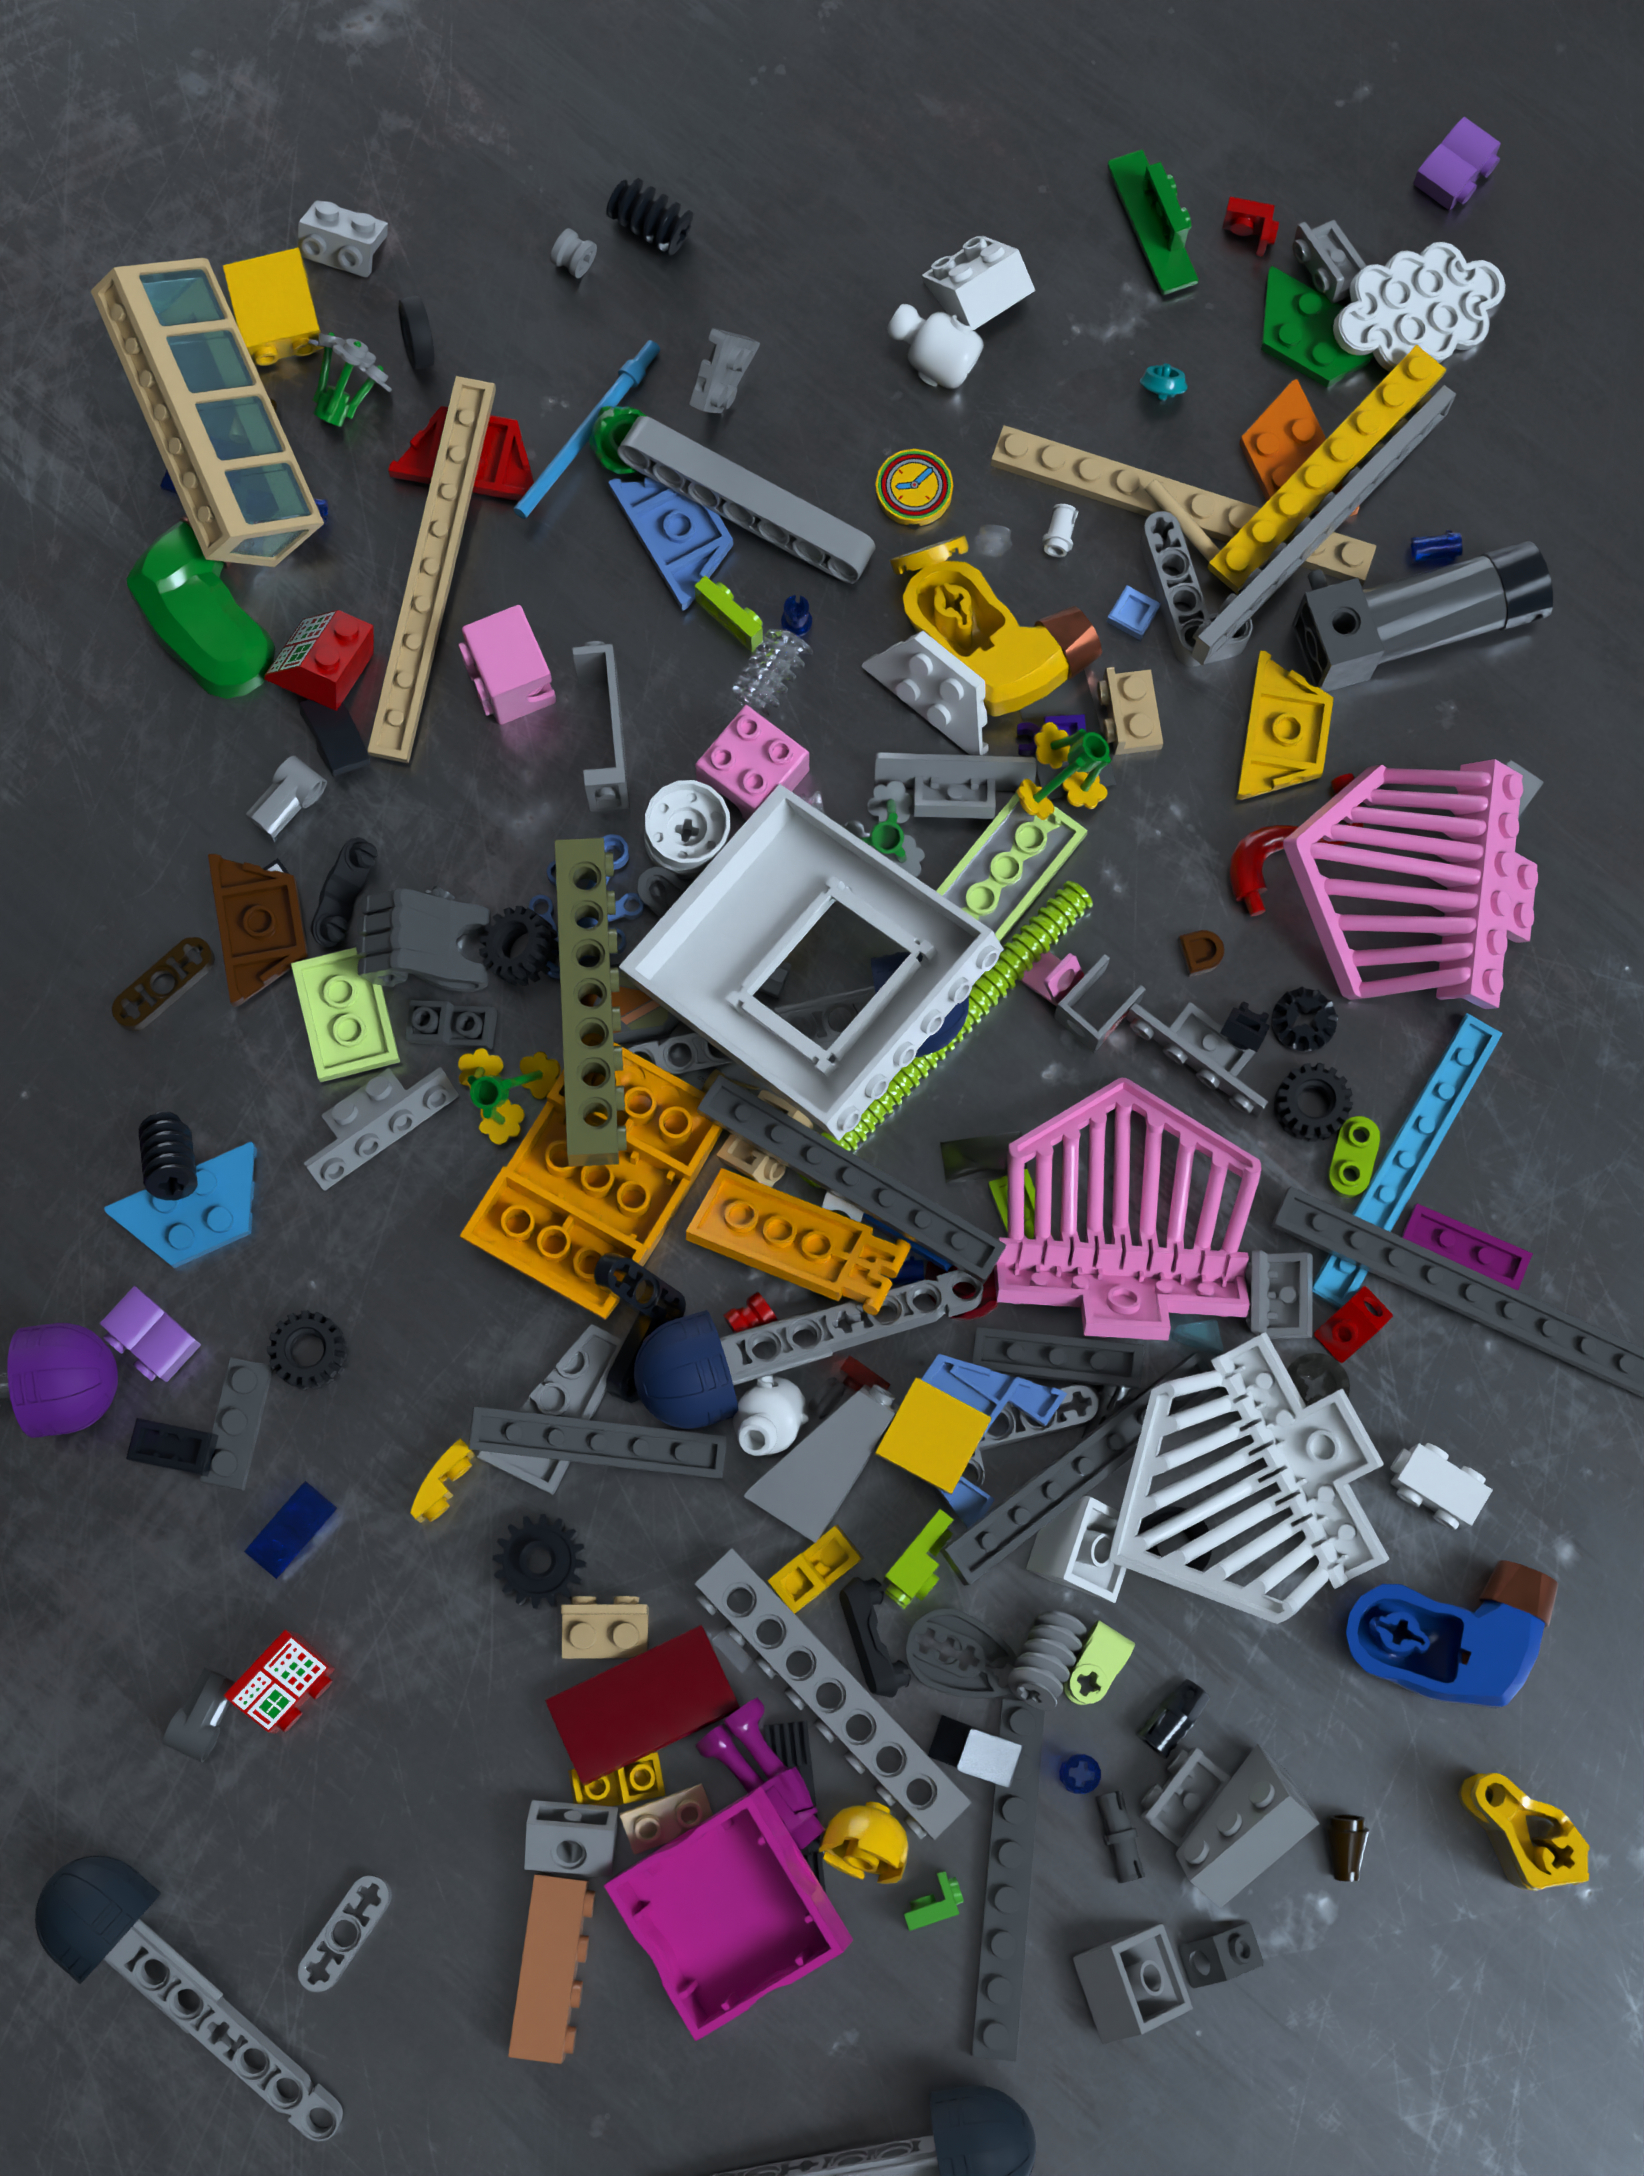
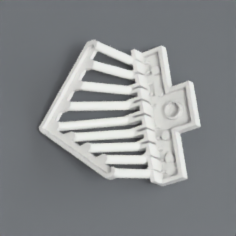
[1109,1332,1389,1624]

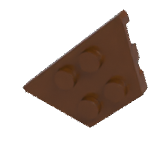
[208,853,308,1007]

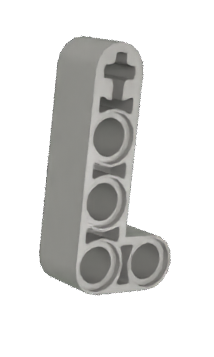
[1140,511,1253,667]
[967,1385,1098,1488]

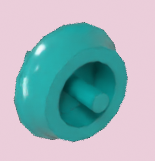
[1140,363,1188,401]

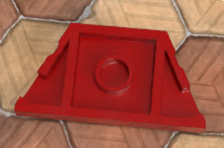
[388,406,534,501]

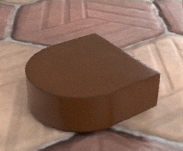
[1177,930,1224,977]

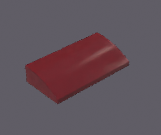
[545,1624,740,1786]

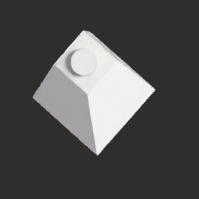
[1026,1496,1141,1603]

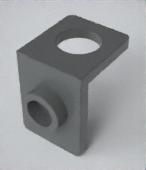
[1178,1923,1264,1988]

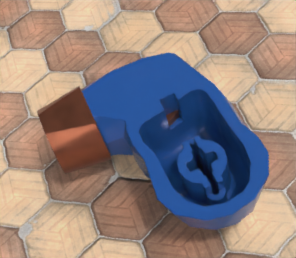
[1346,1560,1558,1709]

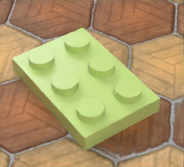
[291,947,400,1082]

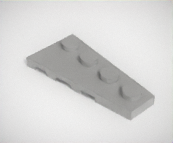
[476,1324,625,1495]

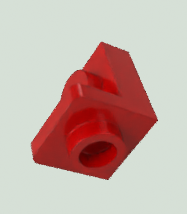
[1222,196,1279,257]

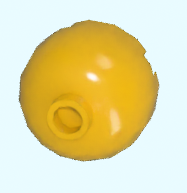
[819,1801,909,1884]

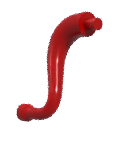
[1230,773,1363,917]

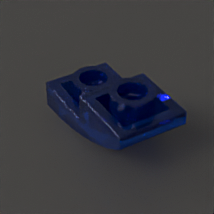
[244,1481,338,1579]

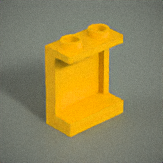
[223,247,324,366]

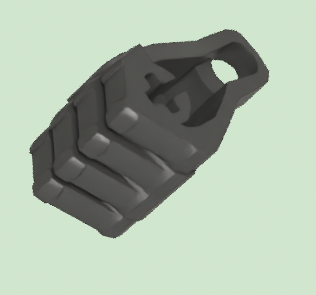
[356,888,491,992]

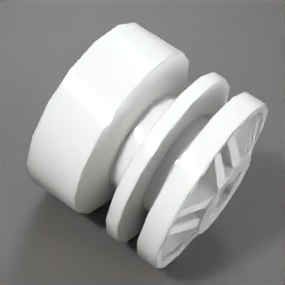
[644,780,730,879]

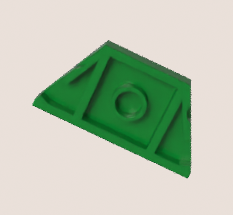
[1261,266,1375,388]

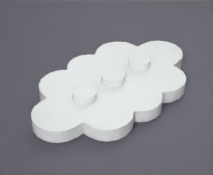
[1333,242,1506,372]

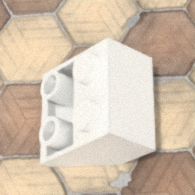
[921,236,1035,330]

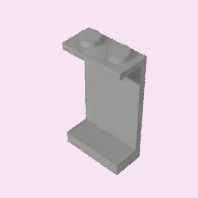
[572,641,630,812]

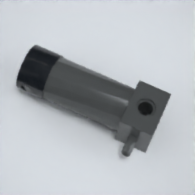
[1292,541,1553,692]

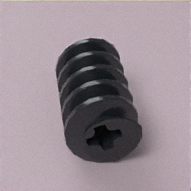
[606,178,693,255]
[138,1111,198,1201]

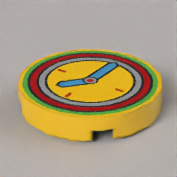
[875,449,954,526]

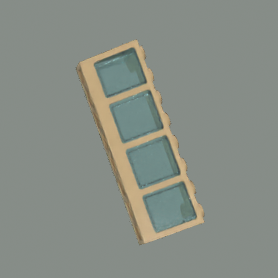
[91,258,324,567]

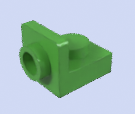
[903,1871,964,1931]

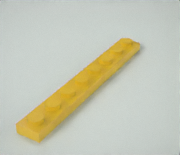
[1207,345,1447,594]

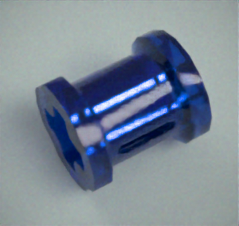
[1059,1754,1101,1794]

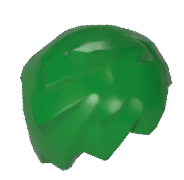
[589,406,648,474]

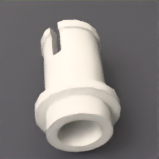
[1042,504,1078,557]

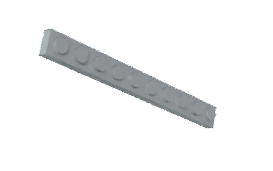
[1191,385,1456,666]

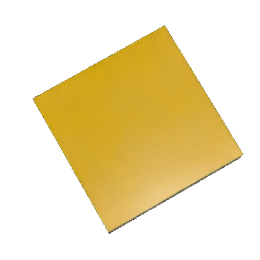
[875,1377,992,1495]

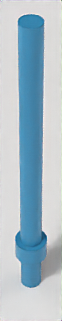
[513,340,660,519]

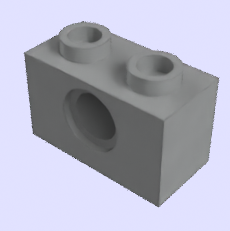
[524,1800,619,1878]

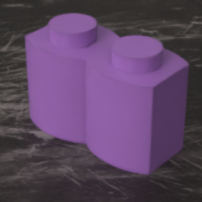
[1413,117,1501,211]
[100,1286,201,1382]

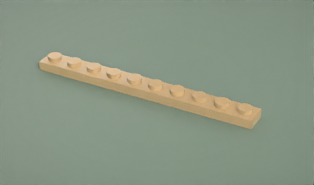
[367,376,496,764]
[990,425,1377,587]

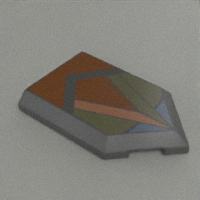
[580,963,679,1045]

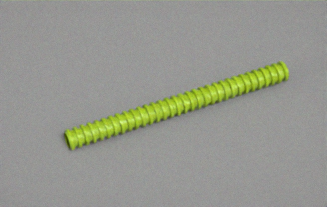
[798,880,1093,1188]

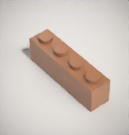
[508,1873,596,2064]

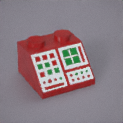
[265,610,374,711]
[223,1629,335,1734]

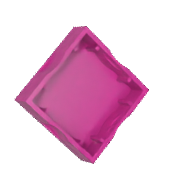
[604,1786,853,2042]

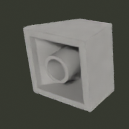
[1072,1923,1193,2044]

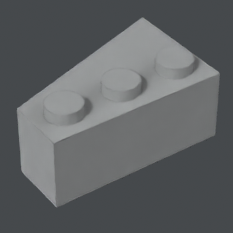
[1175,1744,1319,1908]

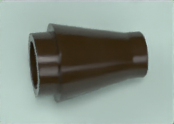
[1325,1814,1369,1882]

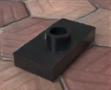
[126,1418,219,1477]

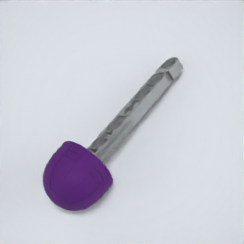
[0,1323,118,1438]

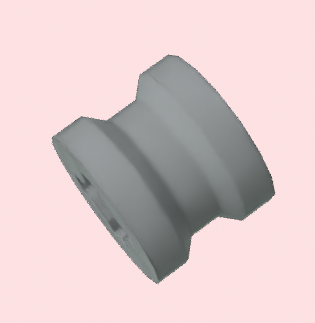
[550,228,597,278]

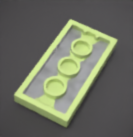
[936,792,1088,943]

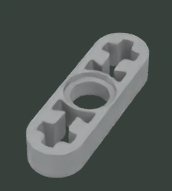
[298,1875,392,1992]

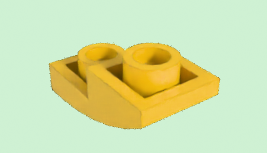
[410,1438,475,1523]
[568,1752,666,1807]

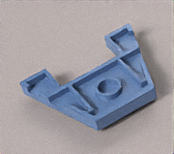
[890,1354,1067,1528]

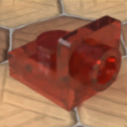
[840,1355,891,1393]

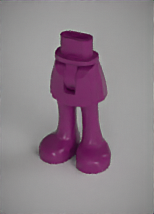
[695,1697,826,1851]

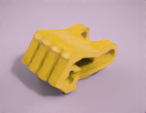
[1458,1773,1590,1891]

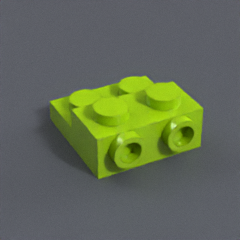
[883,1509,953,1609]

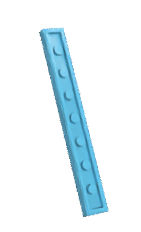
[1312,1013,1503,1310]

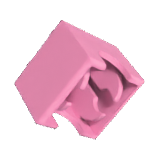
[458,605,556,725]
[695,704,809,821]

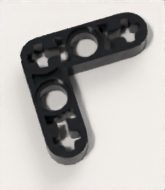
[594,1252,686,1403]

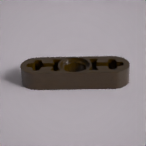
[112,937,215,1031]

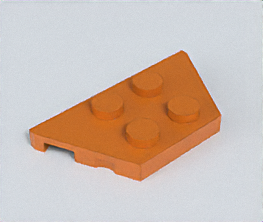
[1239,379,1360,516]

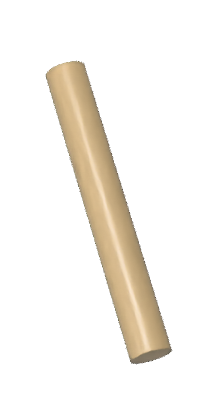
[1144,479,1221,562]

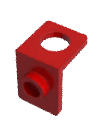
[1314,1286,1393,1363]

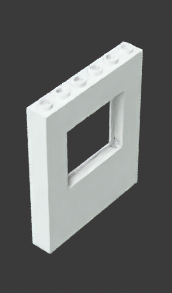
[619,784,1004,1141]

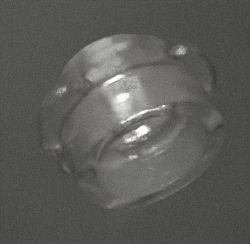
[974,525,1013,556]

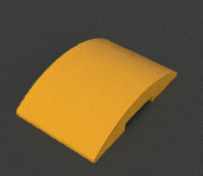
[460,1033,723,1320]

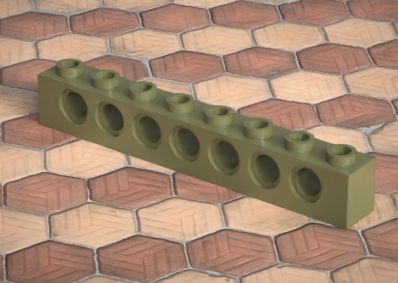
[555,838,627,1167]

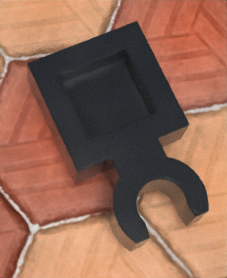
[1220,1002,1270,1052]

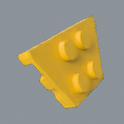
[1236,650,1334,800]

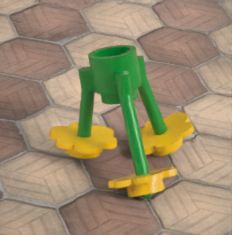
[1017,722,1111,820]
[458,1048,561,1145]

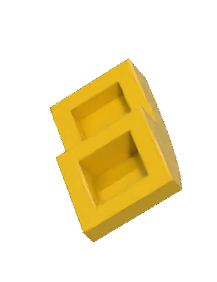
[767,1525,864,1614]

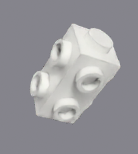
[1390,1443,1493,1530]

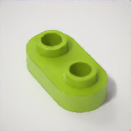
[1327,1116,1380,1198]

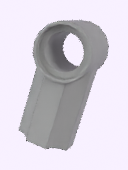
[246,755,327,839]

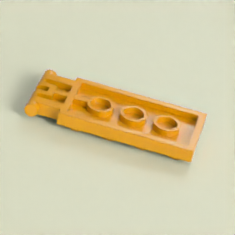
[686,1168,911,1315]

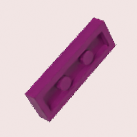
[1401,1203,1533,1291]

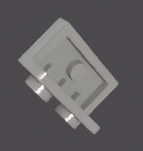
[297,200,388,277]
[1292,220,1367,304]
[1246,1250,1313,1339]
[1140,1747,1232,1848]

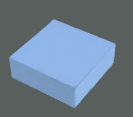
[1106,585,1161,641]

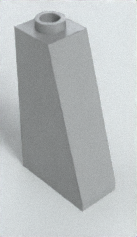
[744,1385,900,1543]

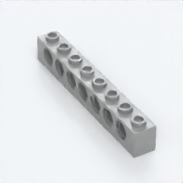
[694,1548,972,1840]

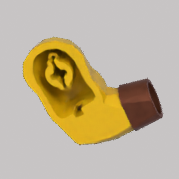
[903,561,1102,717]

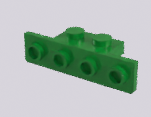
[1107,149,1199,295]

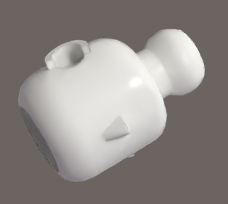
[886,304,984,389]
[733,1375,809,1456]

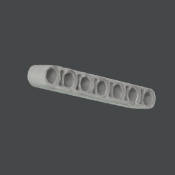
[617,416,876,583]

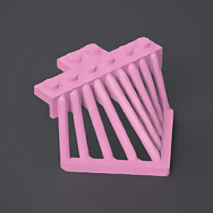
[1283,759,1538,1009]
[994,1077,1262,1341]

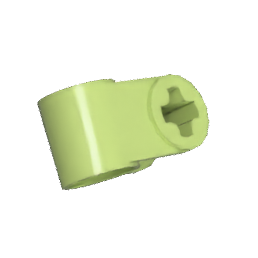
[1063,1620,1135,1705]

